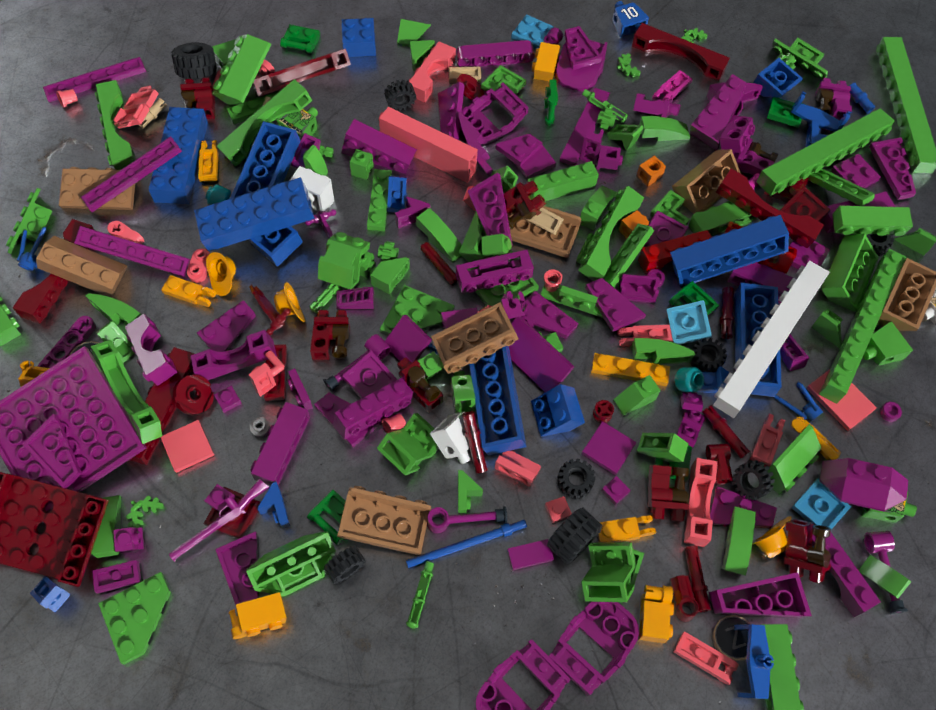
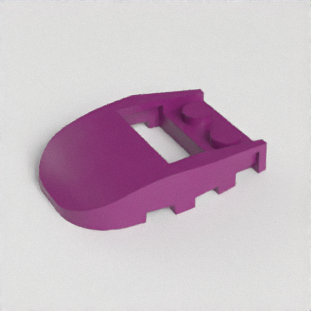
[554,40,608,91]
[460,83,528,144]
[549,602,639,696]
[476,639,571,710]

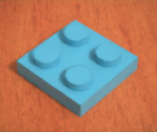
[667,300,712,345]

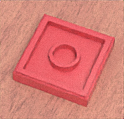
[160,420,214,473]

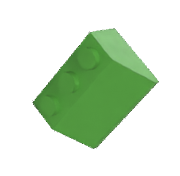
[768,424,821,494]

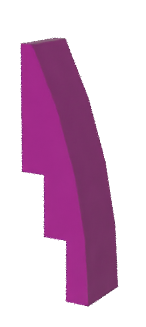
[458,111,493,177]

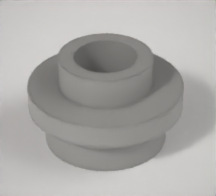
[249,417,270,437]

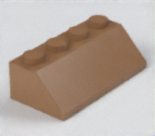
[672,149,741,214]
[36,236,127,298]
[877,258,936,331]

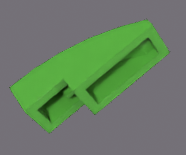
[639,116,690,141]
[416,208,462,263]
[85,293,142,326]
[631,338,695,365]
[91,495,121,558]
[721,506,756,576]

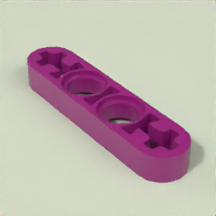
[37,316,96,368]

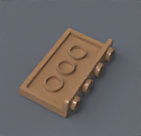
[59,167,135,210]
[509,206,582,258]
[431,302,519,374]
[337,486,431,555]

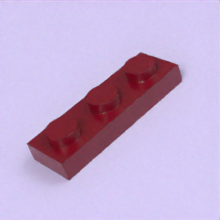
[264,344,287,401]

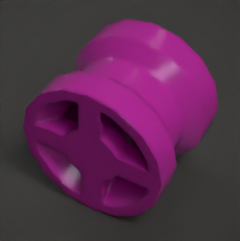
[544,27,563,45]

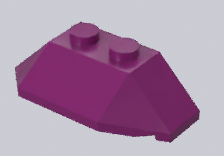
[819,458,908,512]

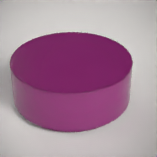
[646,269,665,287]
[880,401,902,422]

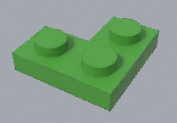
[481,65,527,94]
[650,190,690,225]

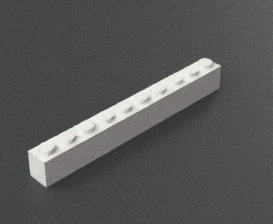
[713,260,830,418]

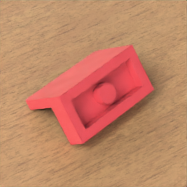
[494,451,541,487]

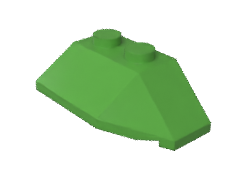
[246,531,336,597]

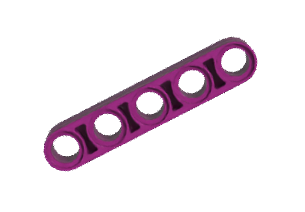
[456,40,535,67]

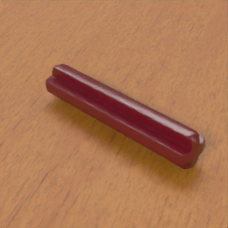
[420,242,457,285]

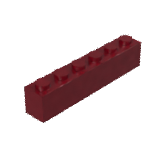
[130,347,195,465]

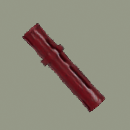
[720,287,735,339]
[702,405,751,459]
[462,411,488,473]
[684,546,711,613]

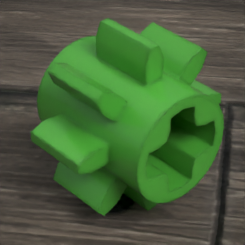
[776,53,796,69]
[597,108,617,130]
[378,241,399,261]

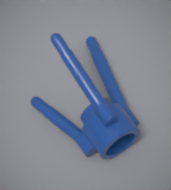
[17,227,46,271]
[773,382,823,421]

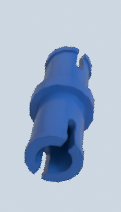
[849,82,875,114]

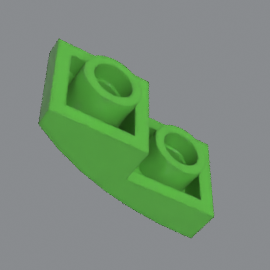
[303,145,328,176]
[859,555,911,599]

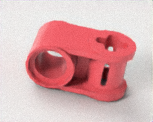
[107,221,145,244]

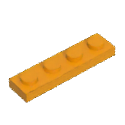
[591,353,670,387]

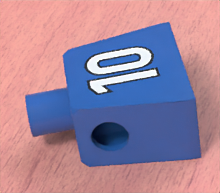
[612,1,649,38]

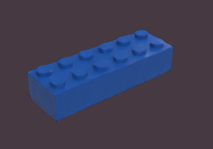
[149,107,208,205]
[230,121,300,199]
[194,177,315,252]
[670,215,789,287]
[734,283,782,397]
[469,346,527,455]

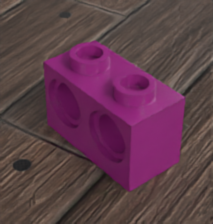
[720,115,755,153]

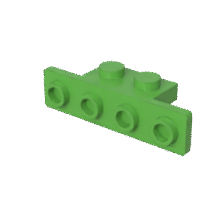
[772,38,828,79]
[6,188,52,254]
[541,282,603,318]

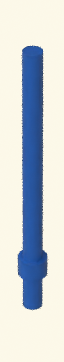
[406,519,527,568]

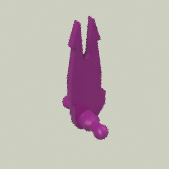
[305,209,336,239]

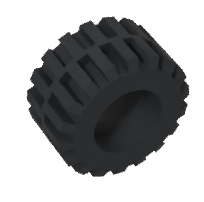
[171,42,217,79]
[547,507,602,564]

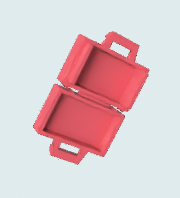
[113,86,159,129]

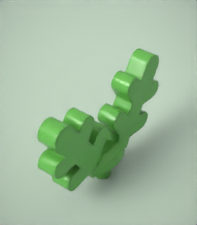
[682,28,708,43]
[616,53,641,78]
[126,496,164,528]

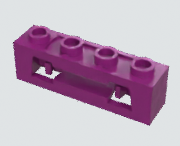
[456,250,534,293]

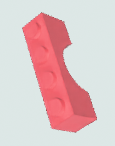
[408,42,456,103]
[684,458,717,547]

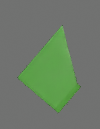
[397,19,431,47]
[894,228,936,256]
[812,309,843,349]

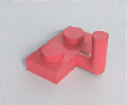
[248,351,285,397]

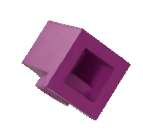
[596,145,623,170]
[113,527,144,552]

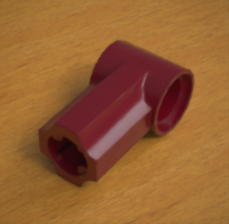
[705,444,733,485]
[669,575,699,622]

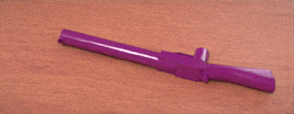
[169,479,270,562]

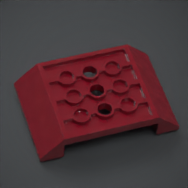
[0,472,109,587]

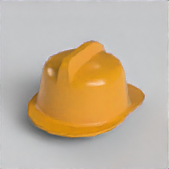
[206,252,236,296]
[274,282,306,322]
[752,516,792,558]

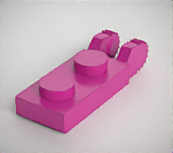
[652,70,693,101]

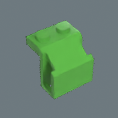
[318,232,370,290]
[377,413,439,475]
[581,542,635,602]

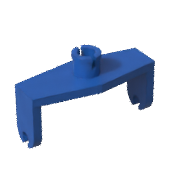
[791,91,851,132]
[734,624,774,699]

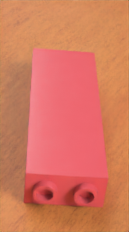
[378,107,478,183]

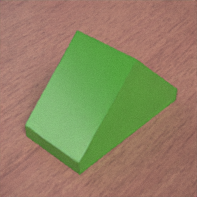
[410,40,435,71]

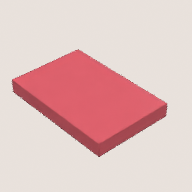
[806,369,877,431]

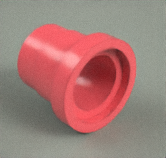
[56,89,78,108]
[544,269,563,292]
[381,413,406,433]

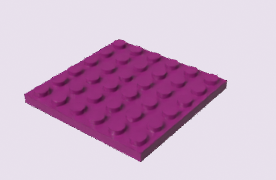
[0,346,147,513]

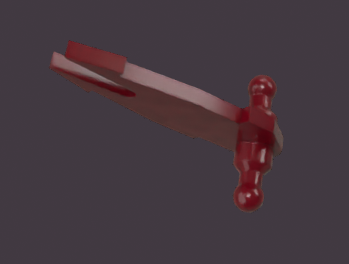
[249,284,291,336]

